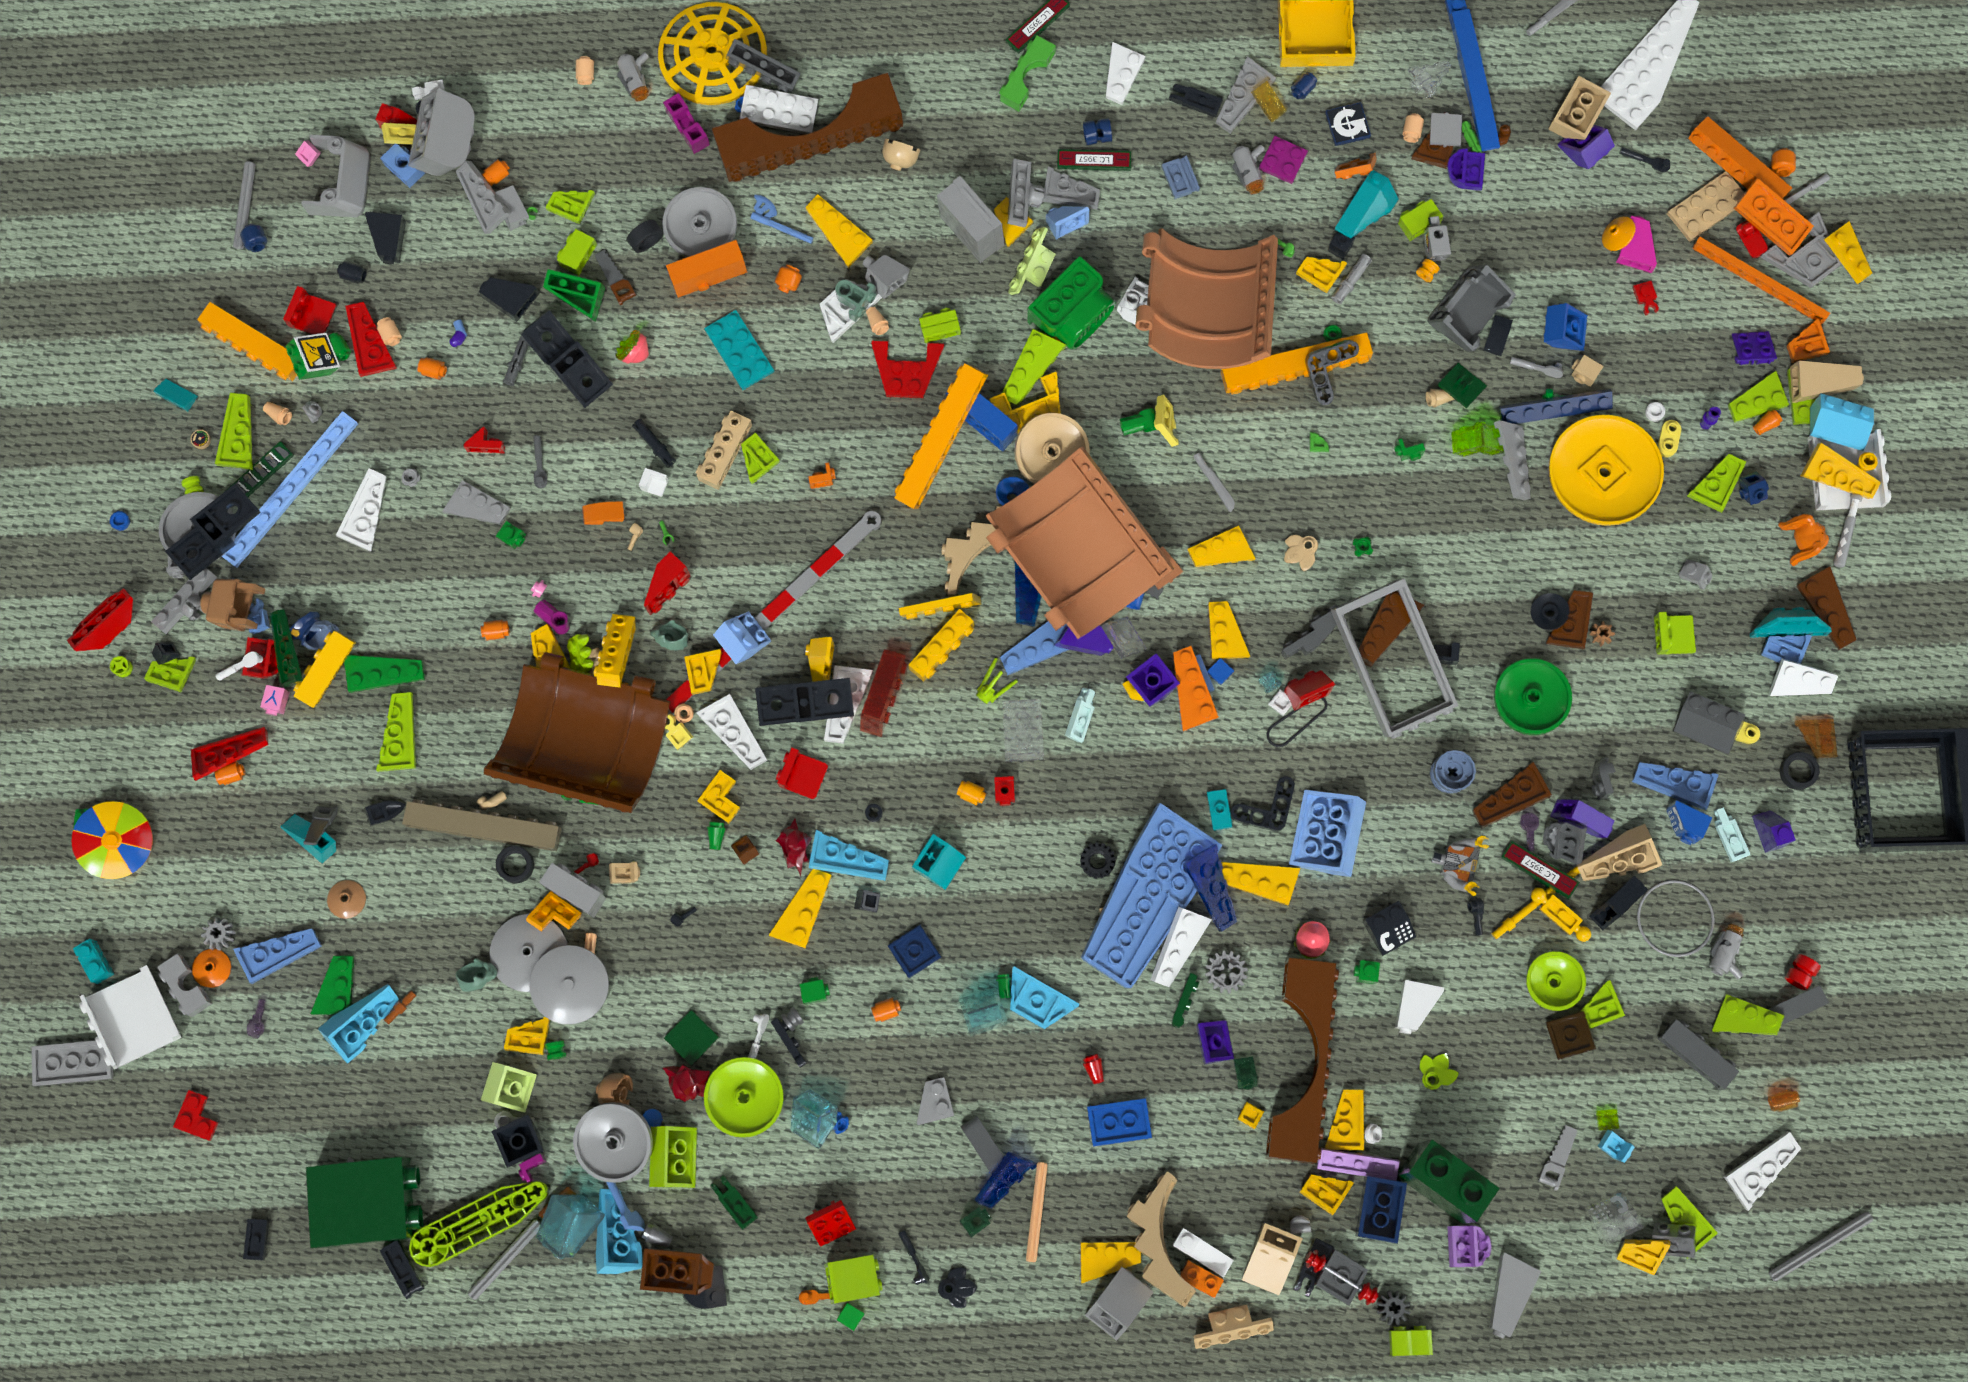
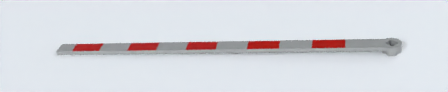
[666,511,881,720]

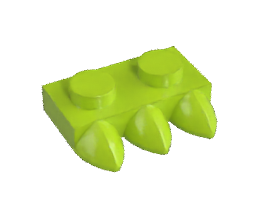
[567,634,594,673]

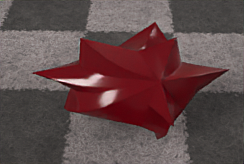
[776,818,812,877]
[662,1064,710,1102]

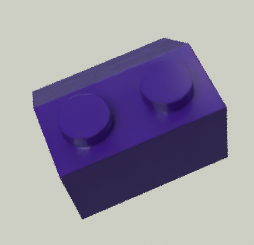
[1557,125,1615,169]

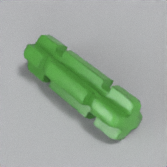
[1461,121,1482,153]

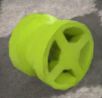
[181,476,204,495]
[110,656,133,677]

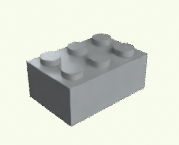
[539,863,606,918]

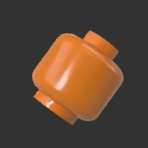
[1771,148,1796,177]
[775,264,802,294]

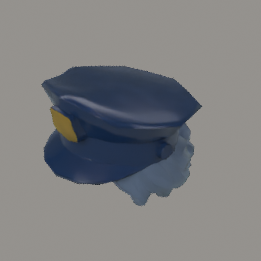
[290,612,339,650]

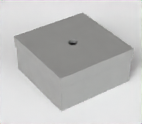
[937,176,1004,263]

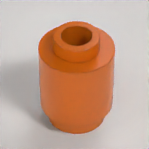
[482,159,510,186]
[417,357,447,380]
[481,620,510,641]
[214,761,246,785]
[871,997,901,1022]

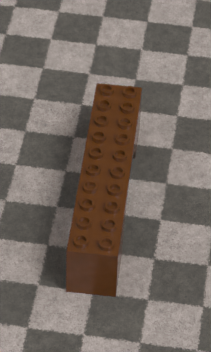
[712,73,903,182]
[1266,958,1339,1164]

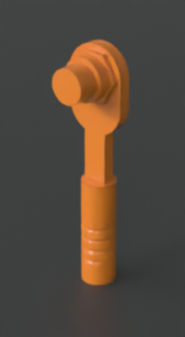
[799,1290,830,1305]

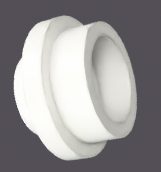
[1364,1123,1382,1144]

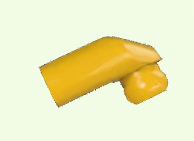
[1122,681,1144,701]

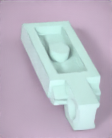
[1065,688,1095,743]
[1714,807,1750,863]

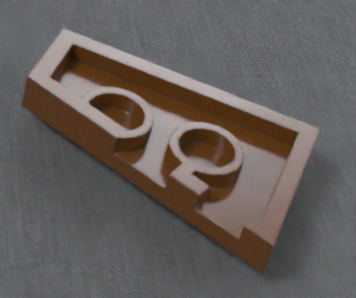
[1411,112,1453,169]
[1546,590,1593,650]

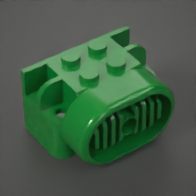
[1027,256,1116,350]

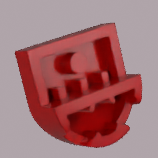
[242,637,278,679]

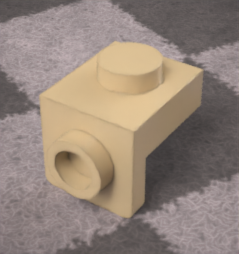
[609,861,640,884]

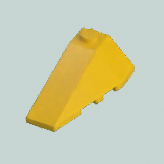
[805,637,835,682]

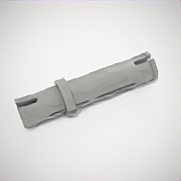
[1331,254,1372,304]

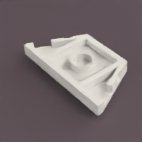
[820,279,882,343]

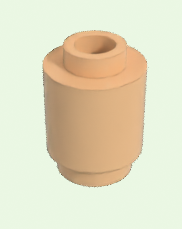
[576,56,594,85]
[1403,113,1424,143]
[377,317,402,346]

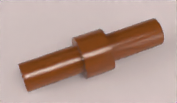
[383,991,417,1024]

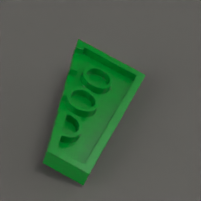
[344,655,425,693]

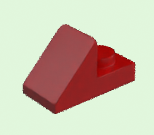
[464,426,505,453]

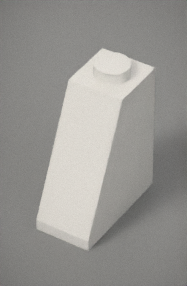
[1395,980,1444,1034]

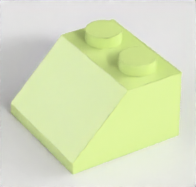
[481,1062,537,1113]

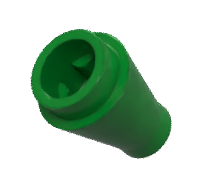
[707,822,726,850]

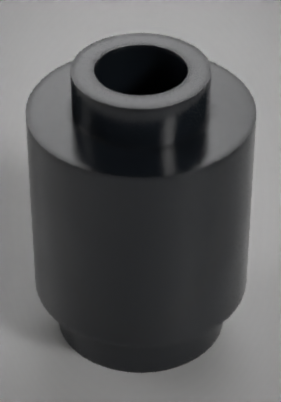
[337,261,367,284]

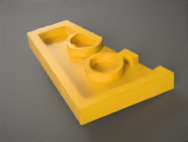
[1824,221,1872,284]
[1187,526,1255,567]

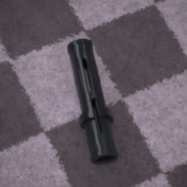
[632,419,676,468]

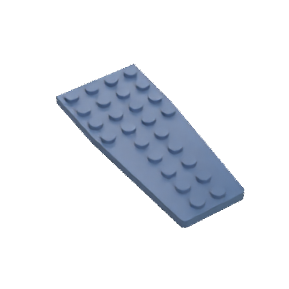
[1081,803,1222,988]

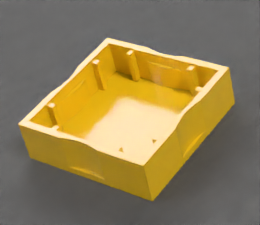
[1278,0,1356,67]

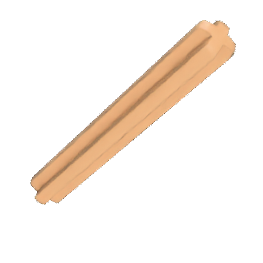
[1026,1162,1048,1262]

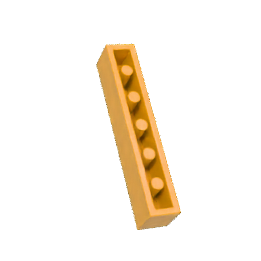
[197,302,297,381]

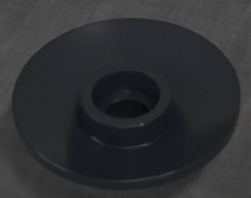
[1530,593,1570,630]

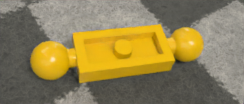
[1531,888,1591,942]

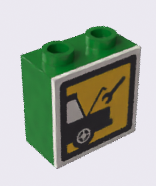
[286,333,340,380]

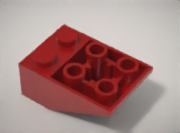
[644,551,691,616]

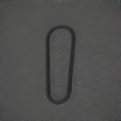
[1266,697,1328,747]

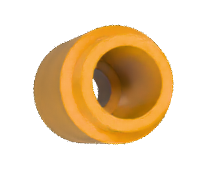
[956,781,987,806]

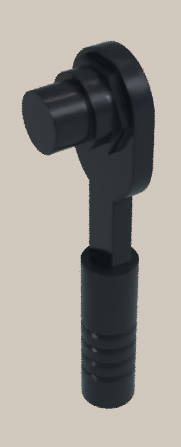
[1619,147,1670,172]
[898,1230,929,1285]

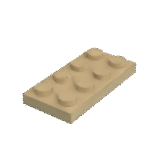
[1667,172,1744,242]

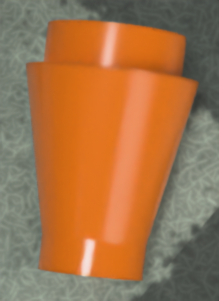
[1753,409,1783,436]

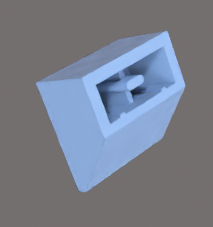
[713,611,771,664]

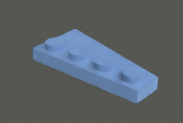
[1632,762,1719,810]

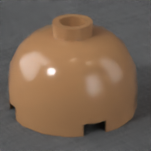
[596,1073,633,1105]

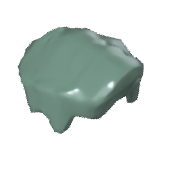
[650,619,689,651]
[456,958,498,992]

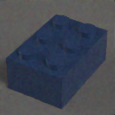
[1355,1176,1407,1244]

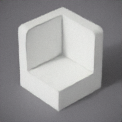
[639,468,668,497]

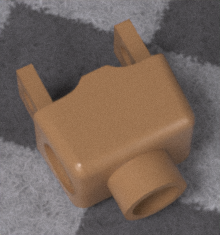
[200,579,265,632]

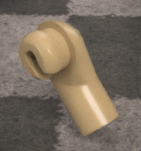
[477,791,507,810]

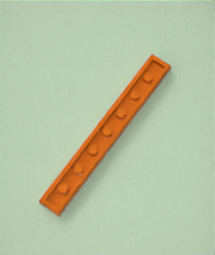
[1693,237,1830,324]

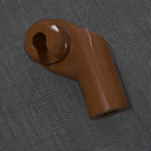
[1498,125,1511,146]

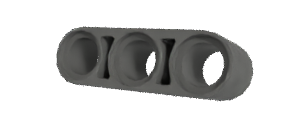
[960,1116,1008,1175]

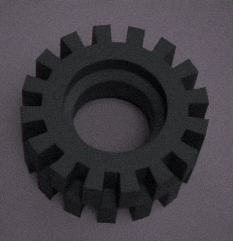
[1080,842,1115,879]

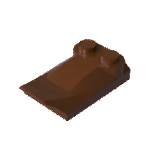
[640,1249,714,1295]

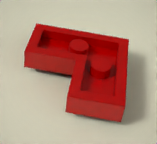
[173,1090,219,1141]

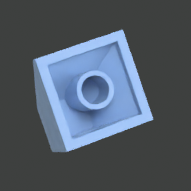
[1046,206,1089,239]

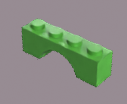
[999,36,1056,112]

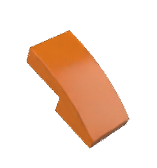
[582,501,624,525]

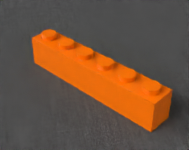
[1688,117,1792,199]

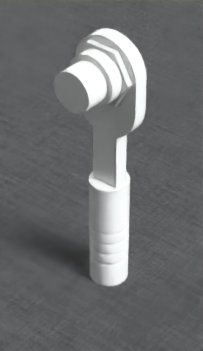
[216,652,263,681]
[748,1014,769,1059]

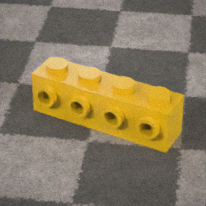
[909,609,974,682]
[594,614,636,687]
[293,630,356,708]

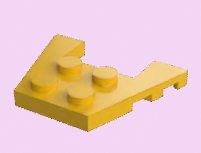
[989,372,1061,434]

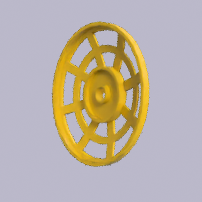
[658,2,767,105]

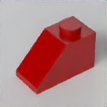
[375,103,417,128]

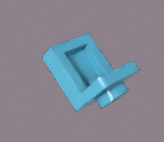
[1598,1130,1635,1163]

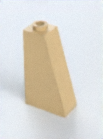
[1790,361,1864,403]

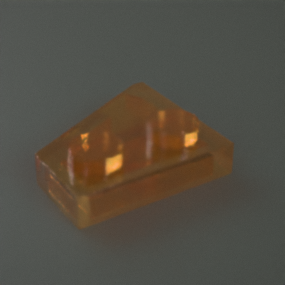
[1795,719,1838,759]

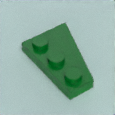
[310,956,354,1015]

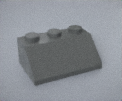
[1674,691,1745,755]

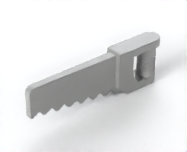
[1538,1125,1577,1191]

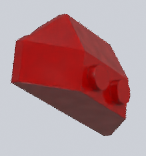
[67,588,133,651]

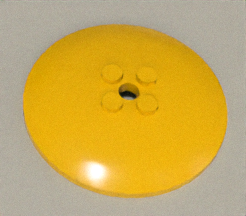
[1549,415,1664,525]

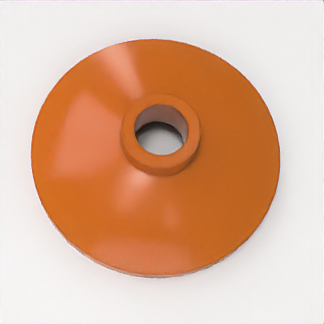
[192,949,231,988]

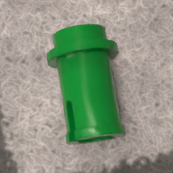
[996,974,1011,999]

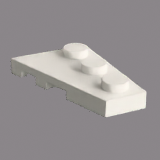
[1106,42,1146,105]
[1769,658,1838,696]

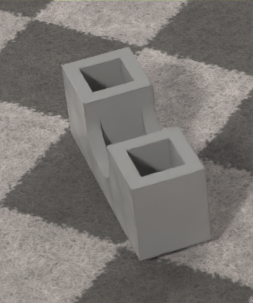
[158,954,213,1017]

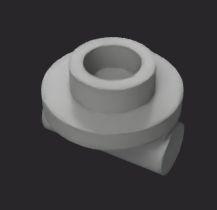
[302,401,322,423]
[1290,1215,1311,1234]

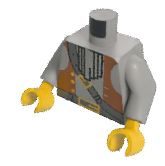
[1431,836,1489,896]

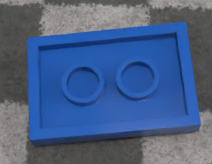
[1087,1098,1152,1147]

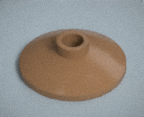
[327,880,366,919]

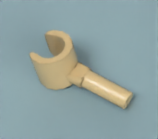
[628,523,643,551]

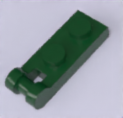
[1171,973,1199,1028]

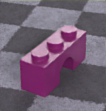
[663,93,710,154]

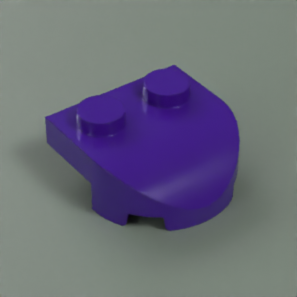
[1447,149,1485,191]

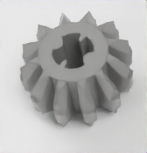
[201,917,236,951]

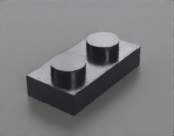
[243,1219,269,1261]

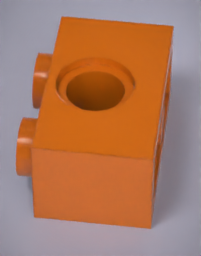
[1180,1260,1224,1298]

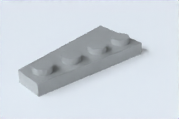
[1494,420,1531,500]

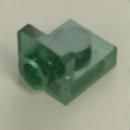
[1233,1056,1257,1090]

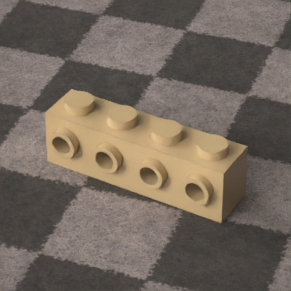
[696,411,752,490]

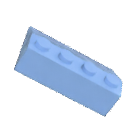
[1289,790,1366,877]

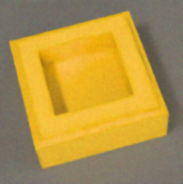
[1237,1102,1264,1129]

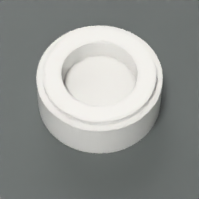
[1645,402,1665,422]

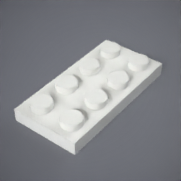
[739,85,818,134]

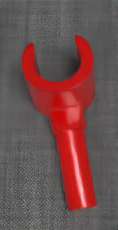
[574,853,599,874]

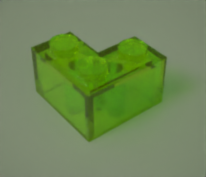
[1451,422,1504,457]

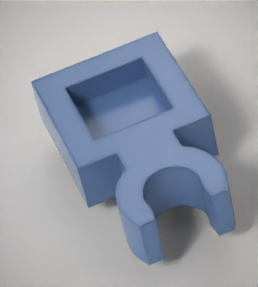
[247,598,270,634]

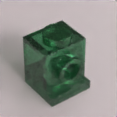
[960,1207,992,1238]

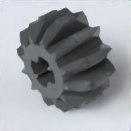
[1376,1291,1411,1325]

